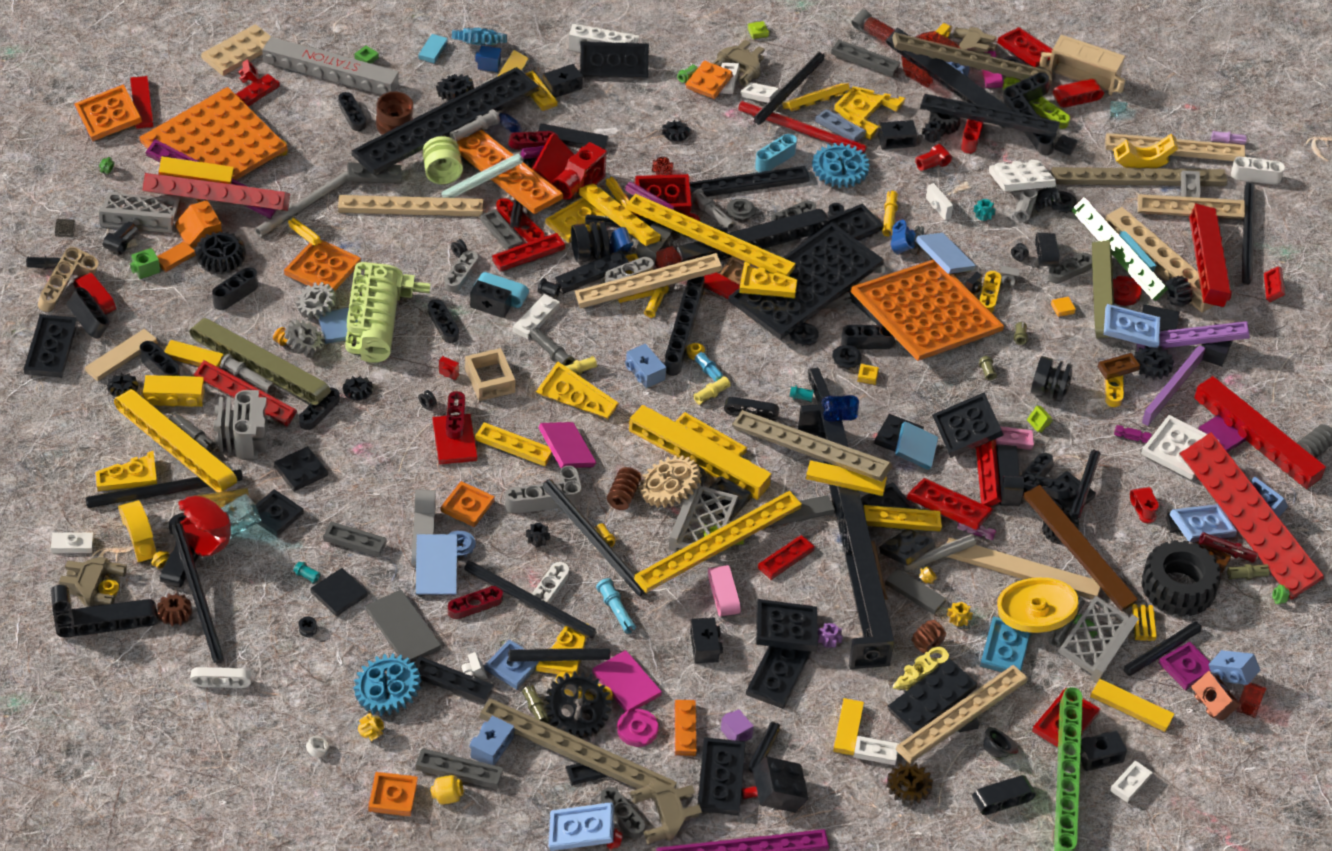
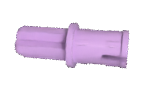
[1211,131,1247,145]

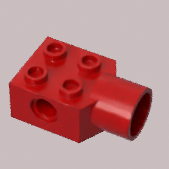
[552,142,607,200]

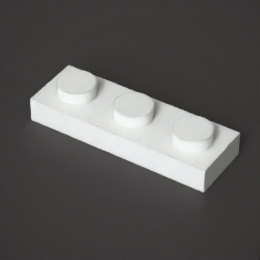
[513,294,560,339]

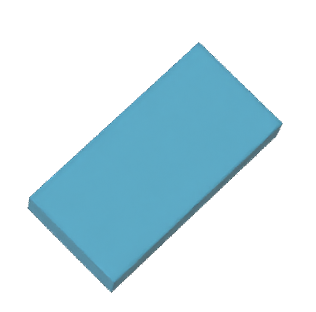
[418,34,448,63]

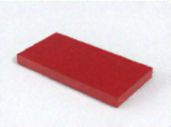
[907,478,993,530]

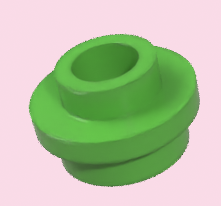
[99,157,115,174]
[1272,584,1289,605]

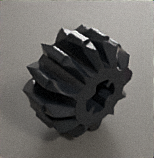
[1165,275,1194,307]

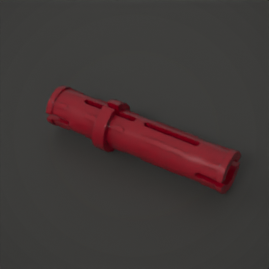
[1199,532,1258,563]

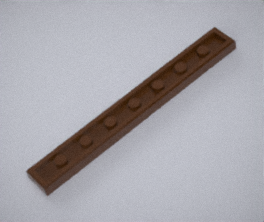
[1023,485,1138,611]

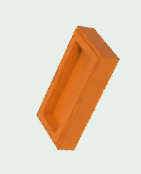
[157,241,196,272]

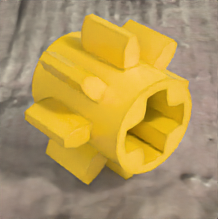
[947,602,973,627]
[358,713,384,741]

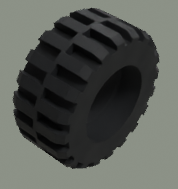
[1141,540,1221,617]

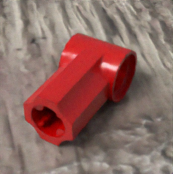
[915,144,953,171]

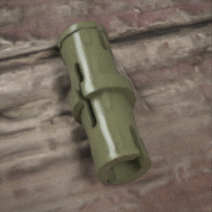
[1227,564,1269,580]
[522,686,550,724]

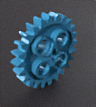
[452,27,507,45]
[812,143,870,188]
[353,653,421,716]

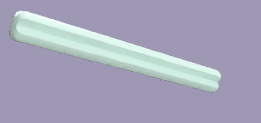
[441,154,523,198]

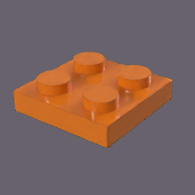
[685,60,733,99]
[440,481,495,527]
[368,772,418,817]

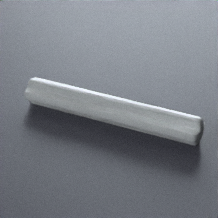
[902,535,976,571]

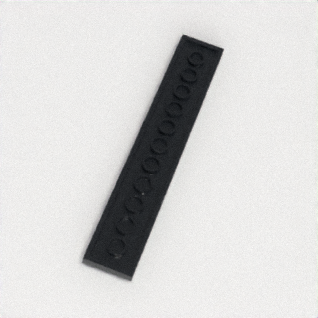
[351,67,539,175]

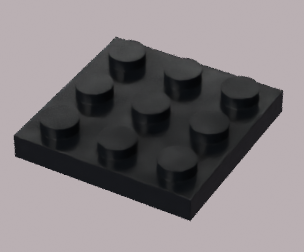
[932,392,1004,458]
[756,599,818,652]

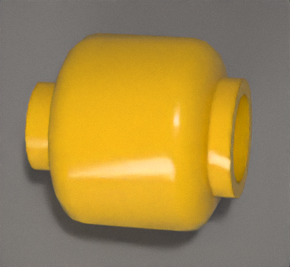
[431,775,464,805]

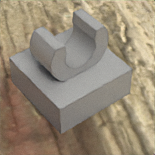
[1000,266,1020,287]

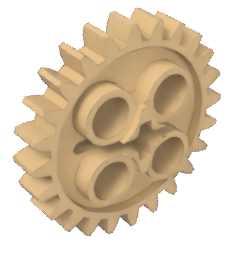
[639,455,702,508]

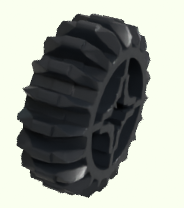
[196,231,246,275]

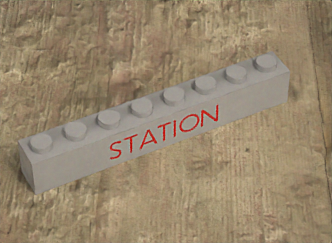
[262,37,399,95]

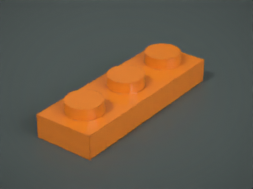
[675,699,696,756]

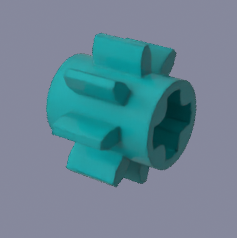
[973,199,996,221]

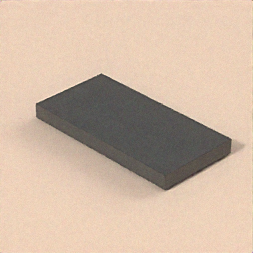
[365,589,441,663]

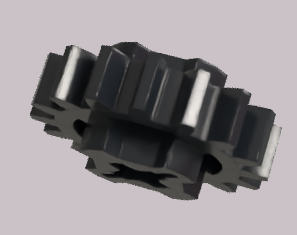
[436,74,474,101]
[1134,346,1174,380]

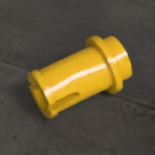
[595,523,615,547]

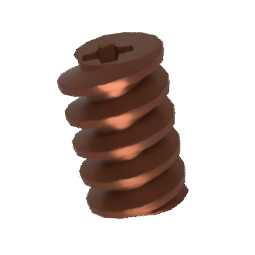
[607,467,642,510]

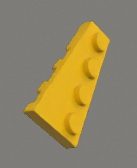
[536,362,619,419]

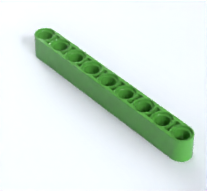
[1054,687,1082,851]

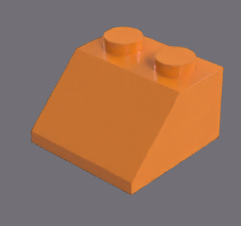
[175,200,222,248]

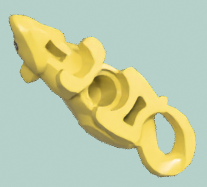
[893,647,949,691]

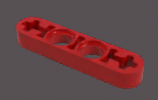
[496,198,545,242]

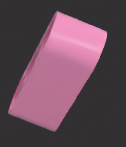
[708,565,740,617]

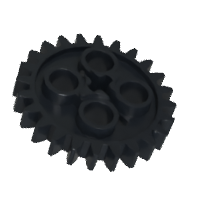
[544,671,612,739]

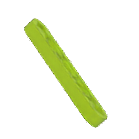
[1003,77,1070,129]

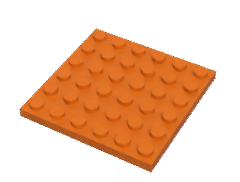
[139,87,288,202]
[851,259,1004,361]

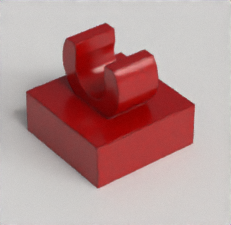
[238,59,259,83]

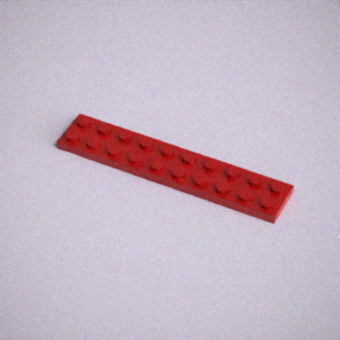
[1179,432,1324,600]

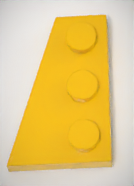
[95,451,157,492]

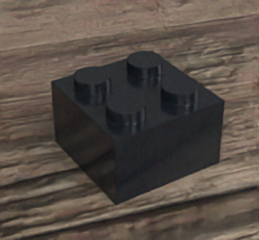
[753,756,809,813]

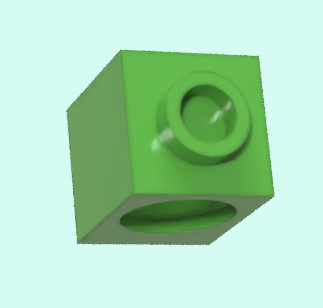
[130,248,160,279]

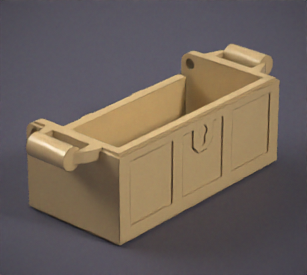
[1040,35,1125,96]

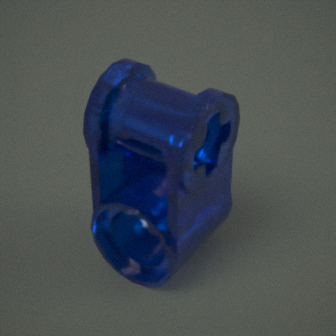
[821,395,859,422]

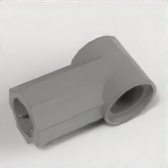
[1014,189,1037,222]

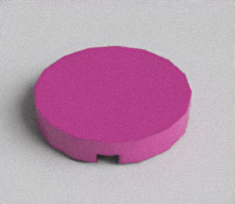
[617,709,659,747]

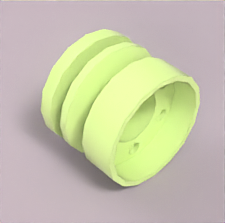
[422,136,463,184]

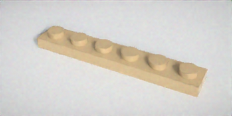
[1137,194,1245,219]

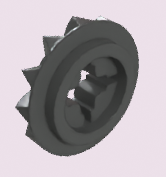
[727,198,755,222]

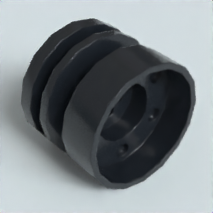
[571,221,610,263]
[1031,356,1073,402]

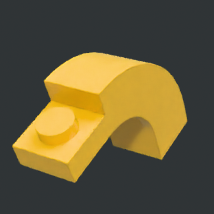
[1113,134,1179,168]
[118,500,157,563]

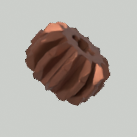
[157,592,192,627]
[911,620,947,654]

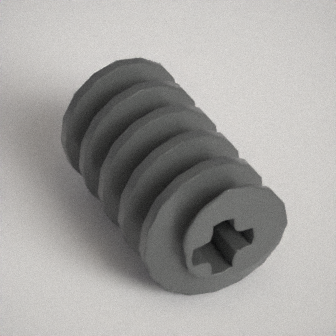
[1297,424,1332,458]

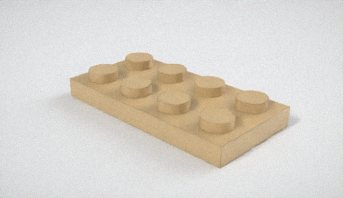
[201,24,271,76]

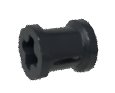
[537,278,561,299]

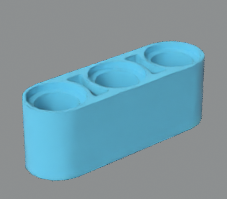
[755,134,797,172]
[473,272,529,308]

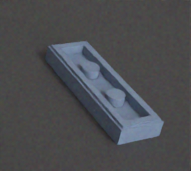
[815,109,866,142]

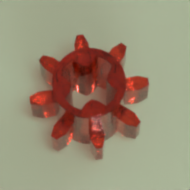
[652,156,673,175]

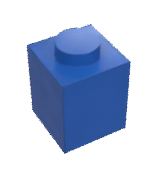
[475,45,501,72]

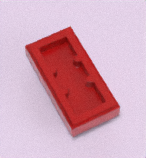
[1264,266,1285,303]

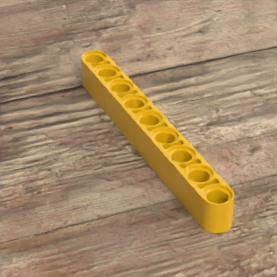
[114,389,237,493]

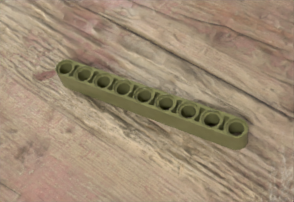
[189,318,331,405]

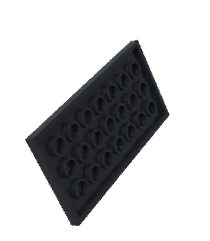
[728,222,884,340]

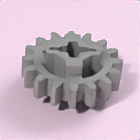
[296,282,337,320]
[284,320,325,356]

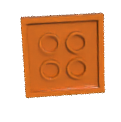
[74,84,142,142]
[284,240,361,292]

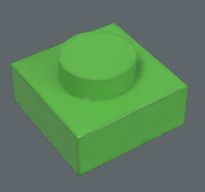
[354,45,379,64]

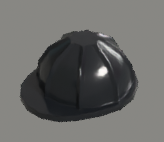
[983,727,1019,758]

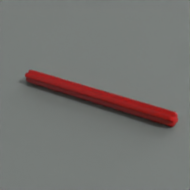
[738,101,867,154]

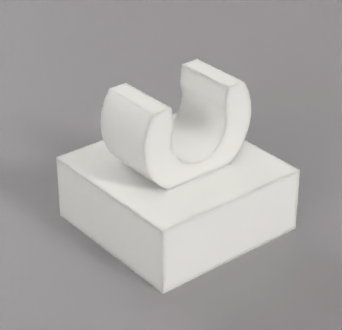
[461,652,487,680]

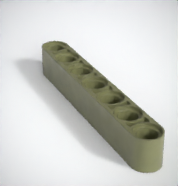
[1092,240,1114,339]

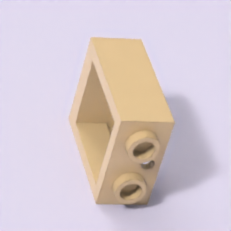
[465,348,515,401]

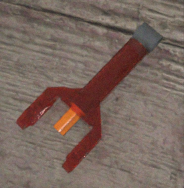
[851,9,961,88]

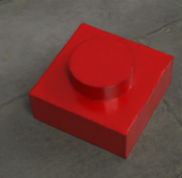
[439,356,459,380]

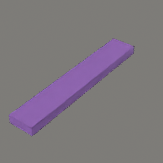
[1137,321,1250,351]
[1142,345,1205,426]

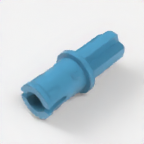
[695,352,723,382]

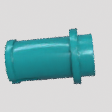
[789,385,814,402]
[294,561,321,584]

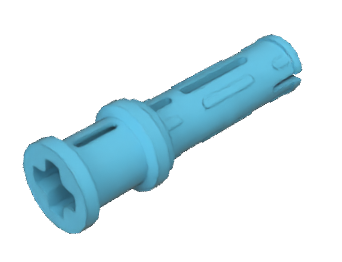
[596,578,636,634]

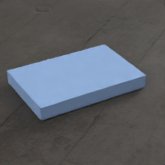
[915,233,976,274]
[1104,304,1160,348]
[1170,504,1237,542]
[416,534,457,595]
[549,802,614,851]

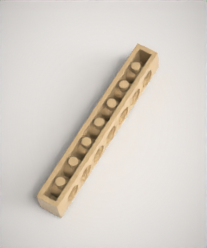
[1105,207,1215,313]

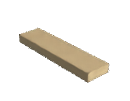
[85,329,157,381]

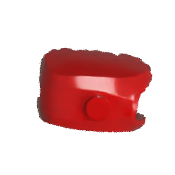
[178,496,231,557]

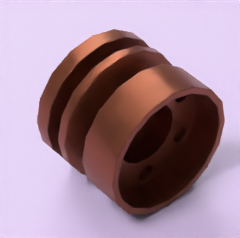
[376,91,414,135]

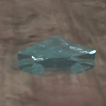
[1110,101,1128,117]

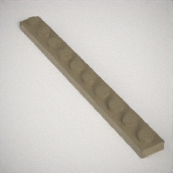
[892,33,1052,86]
[1051,167,1227,186]
[732,410,893,482]
[480,698,677,789]

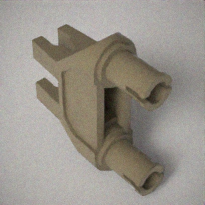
[953,27,997,56]
[713,40,765,86]
[59,557,127,607]
[630,781,702,844]

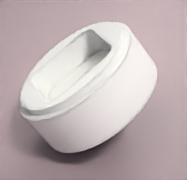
[306,736,329,757]

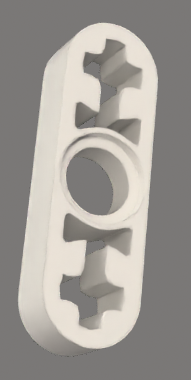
[532,562,569,604]
[190,667,252,688]

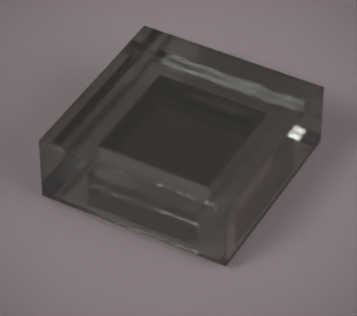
[55,219,76,237]

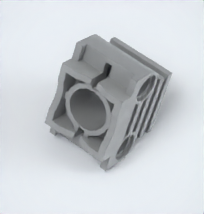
[214,390,268,460]

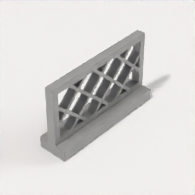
[99,192,180,233]
[669,483,738,557]
[1058,596,1139,683]

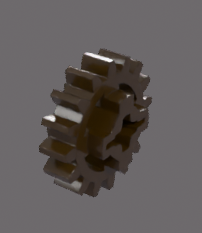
[886,762,933,805]

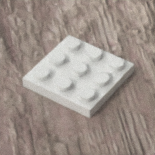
[989,160,1056,191]
[1141,415,1219,480]

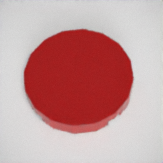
[1113,276,1142,306]

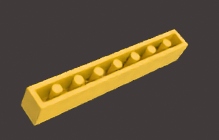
[629,405,772,500]

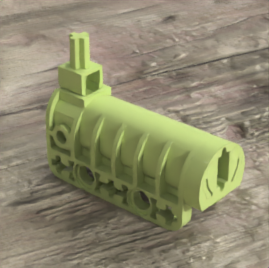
[345,262,431,363]

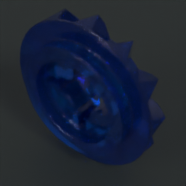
[499,113,522,133]

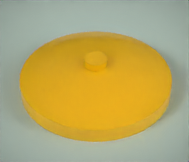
[997,577,1079,633]

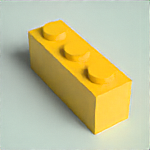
[143,375,205,407]

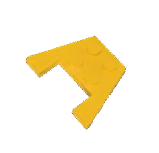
[834,86,905,140]

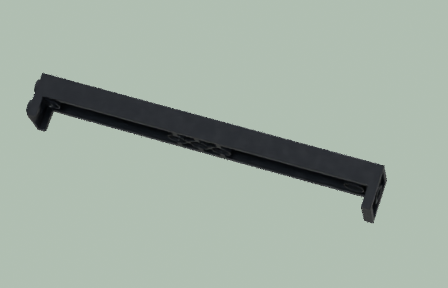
[798,403,895,669]

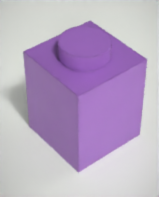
[721,709,753,741]

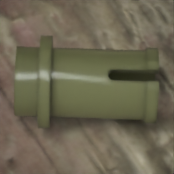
[1013,322,1028,345]
[979,356,997,381]

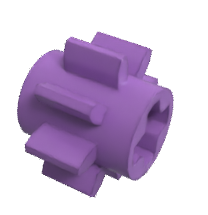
[818,623,843,648]

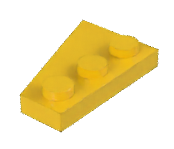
[740,262,797,298]
[536,624,589,674]

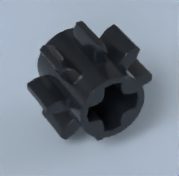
[922,121,944,143]
[526,522,550,547]

